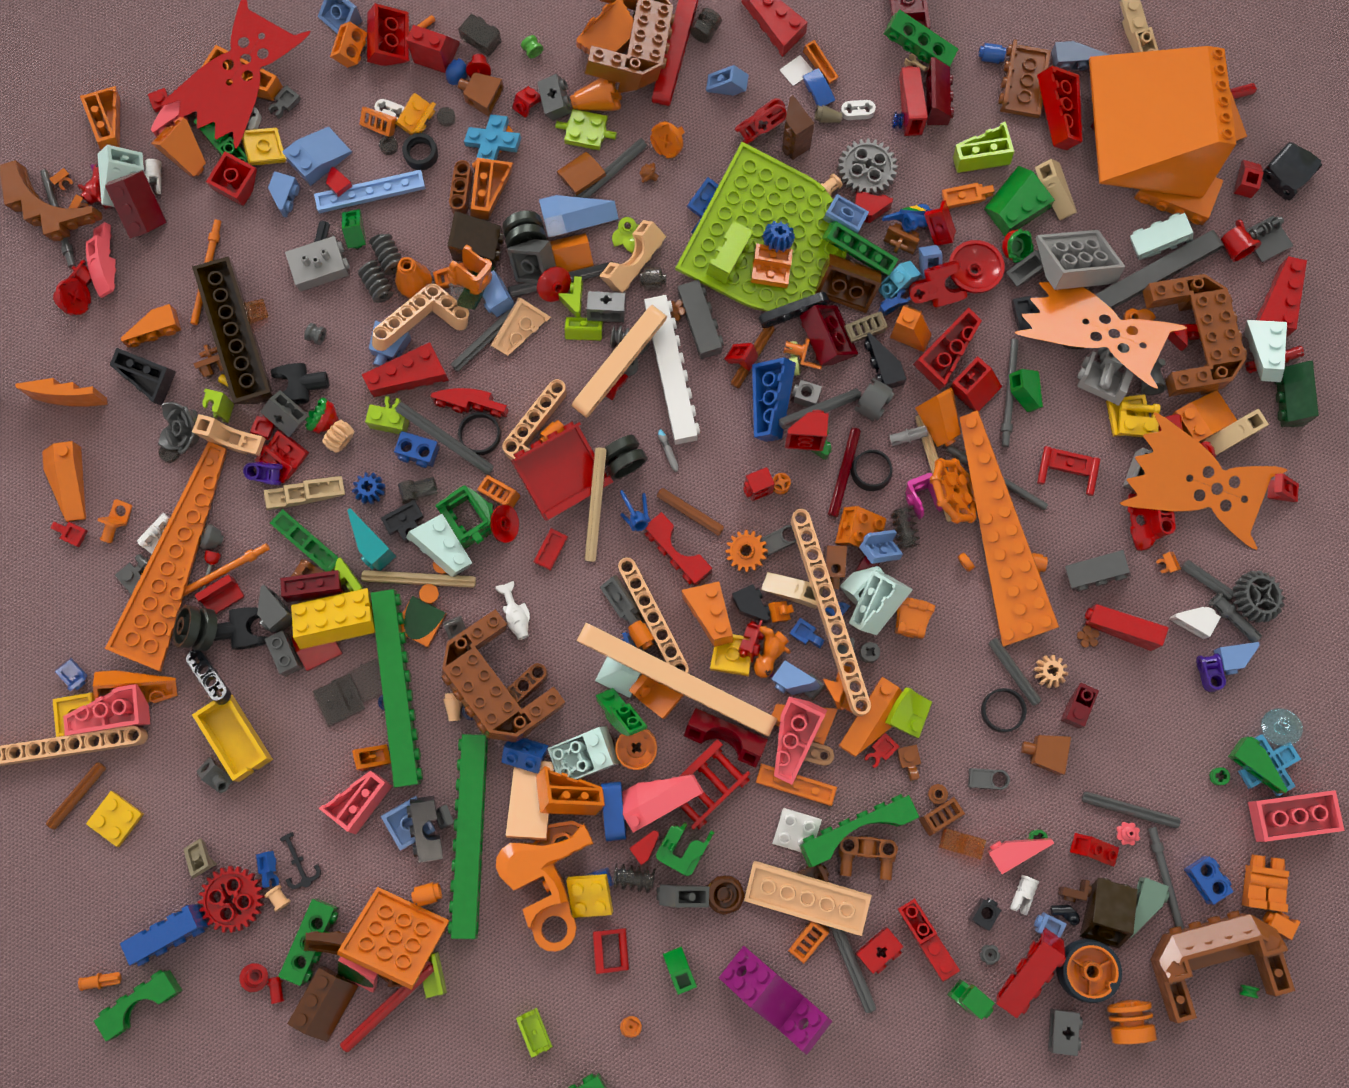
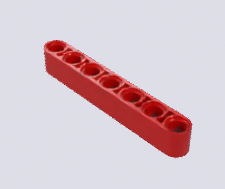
[652,0,699,106]

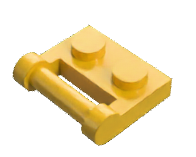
[1118,400,1160,437]

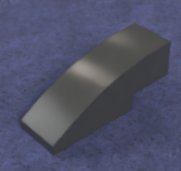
[1006,250,1044,287]

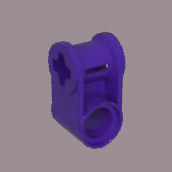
[243,462,283,485]
[1196,653,1226,693]

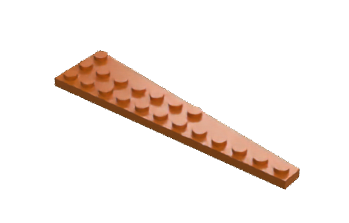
[959,410,1059,647]
[105,441,227,672]

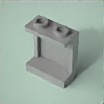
[1077,351,1134,405]

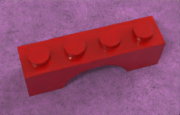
[644,512,712,586]

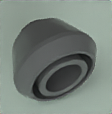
[200,524,224,549]

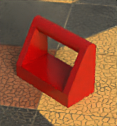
[629,831,659,865]
[593,928,629,974]

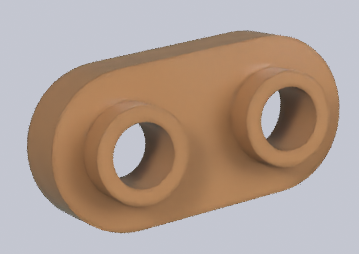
[804,742,834,766]

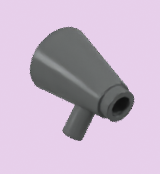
[1141,358,1167,395]

